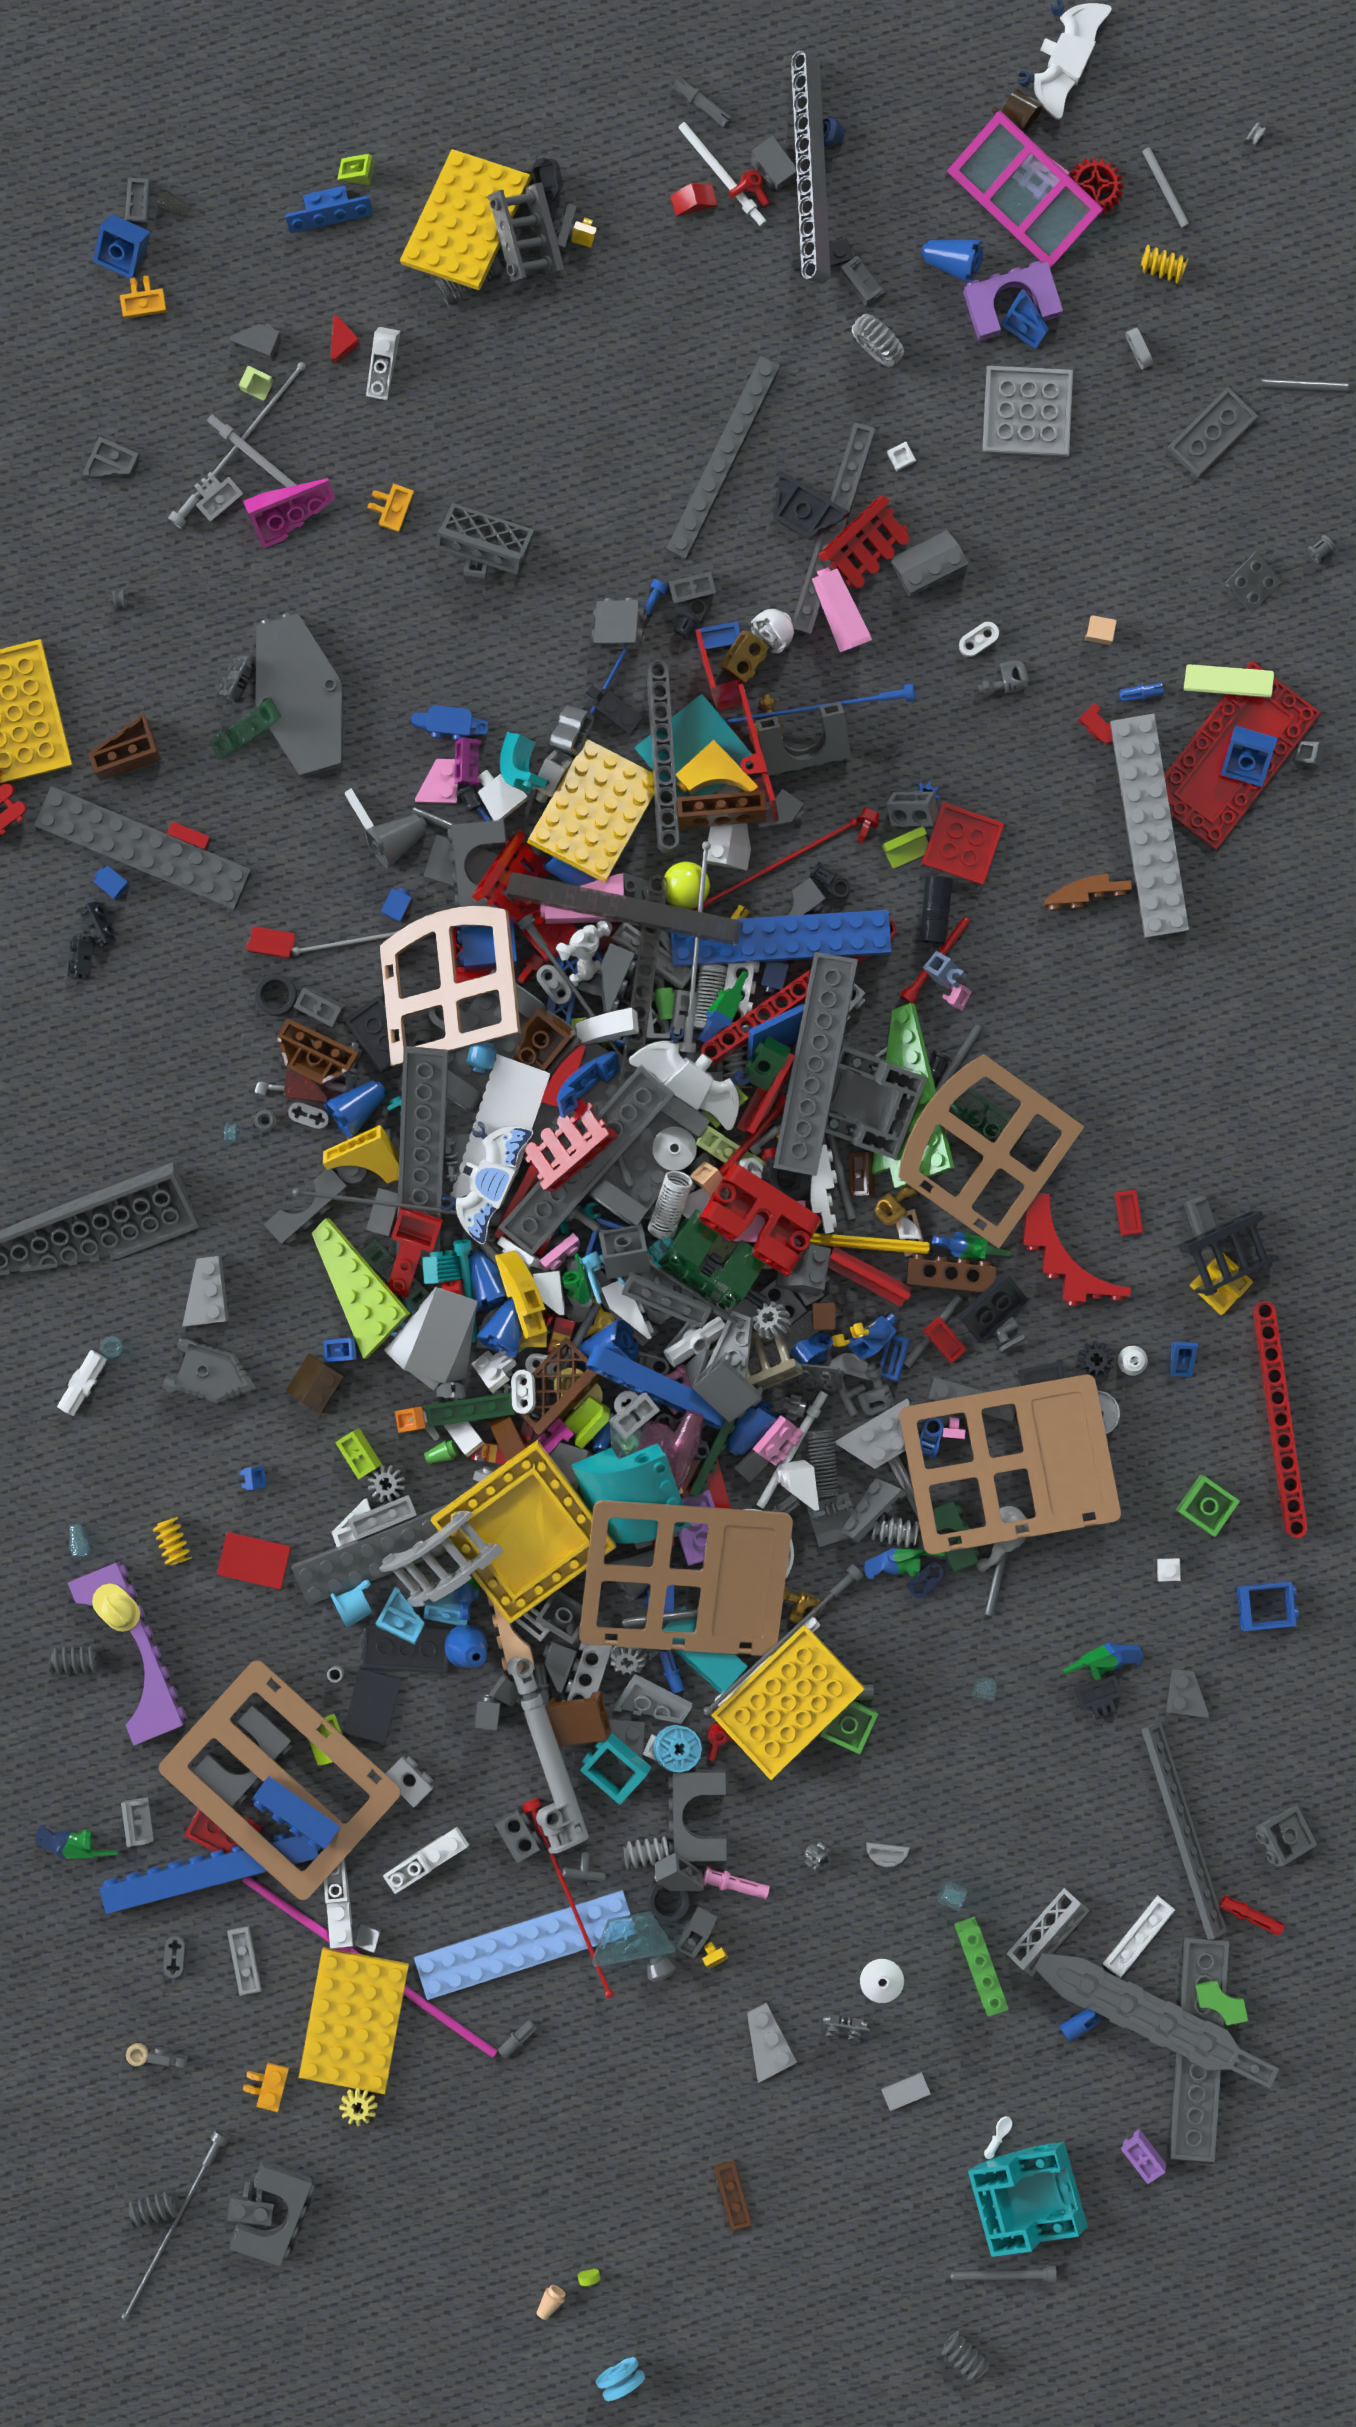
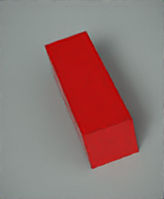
[167,821,211,851]

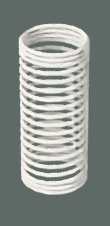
[693,965,728,1029]
[648,1171,692,1240]

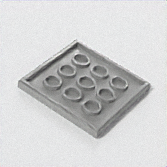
[982,366,1073,457]

